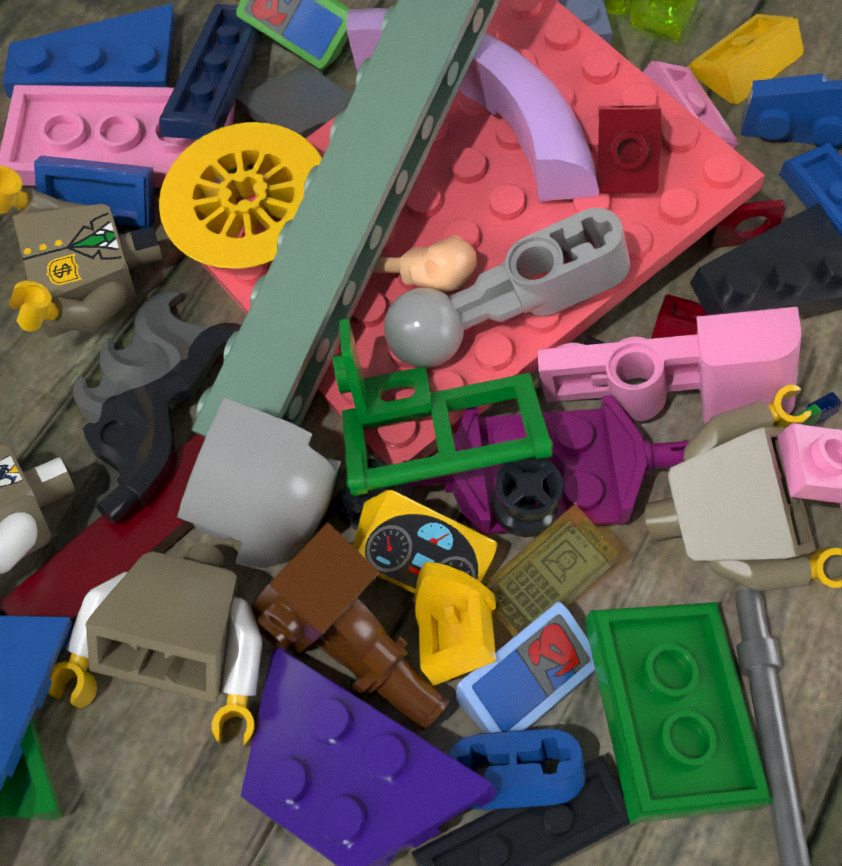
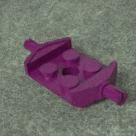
[403,395,689,534]

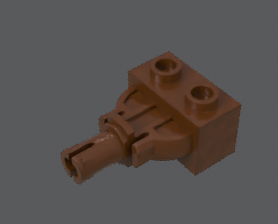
[251,522,449,731]

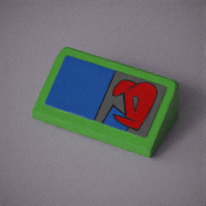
[236,0,351,70]

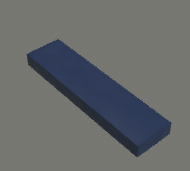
[159,4,263,140]

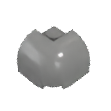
[177,397,342,568]

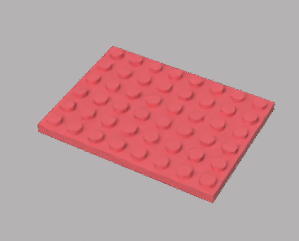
[201,0,765,465]

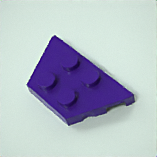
[240,647,498,866]

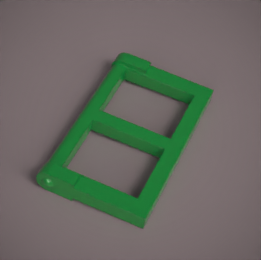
[342,373,553,497]

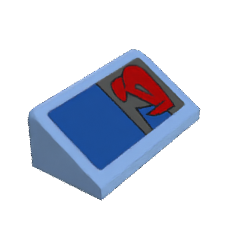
[456,601,596,734]

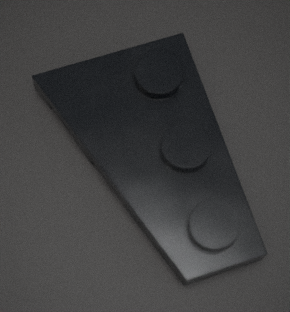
[690,203,842,316]

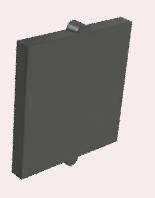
[235,65,352,138]

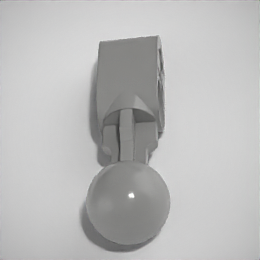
[384,208,630,368]

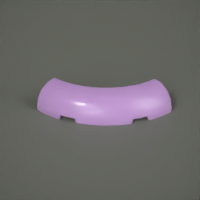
[347,8,599,202]

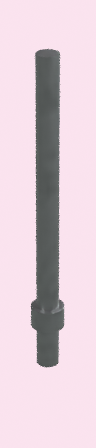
[734,588,811,866]

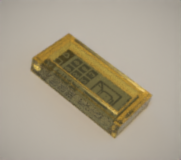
[483,504,622,637]

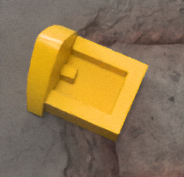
[415,562,496,686]

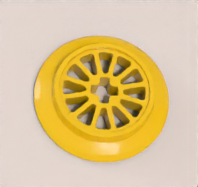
[159,122,322,269]

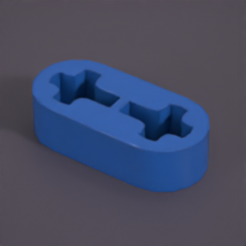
[447,729,586,810]

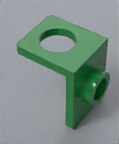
[333,318,433,425]

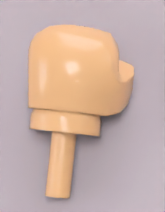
[373,235,477,293]

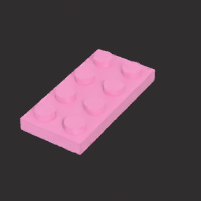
[0,85,236,188]

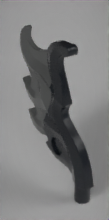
[73,290,242,525]

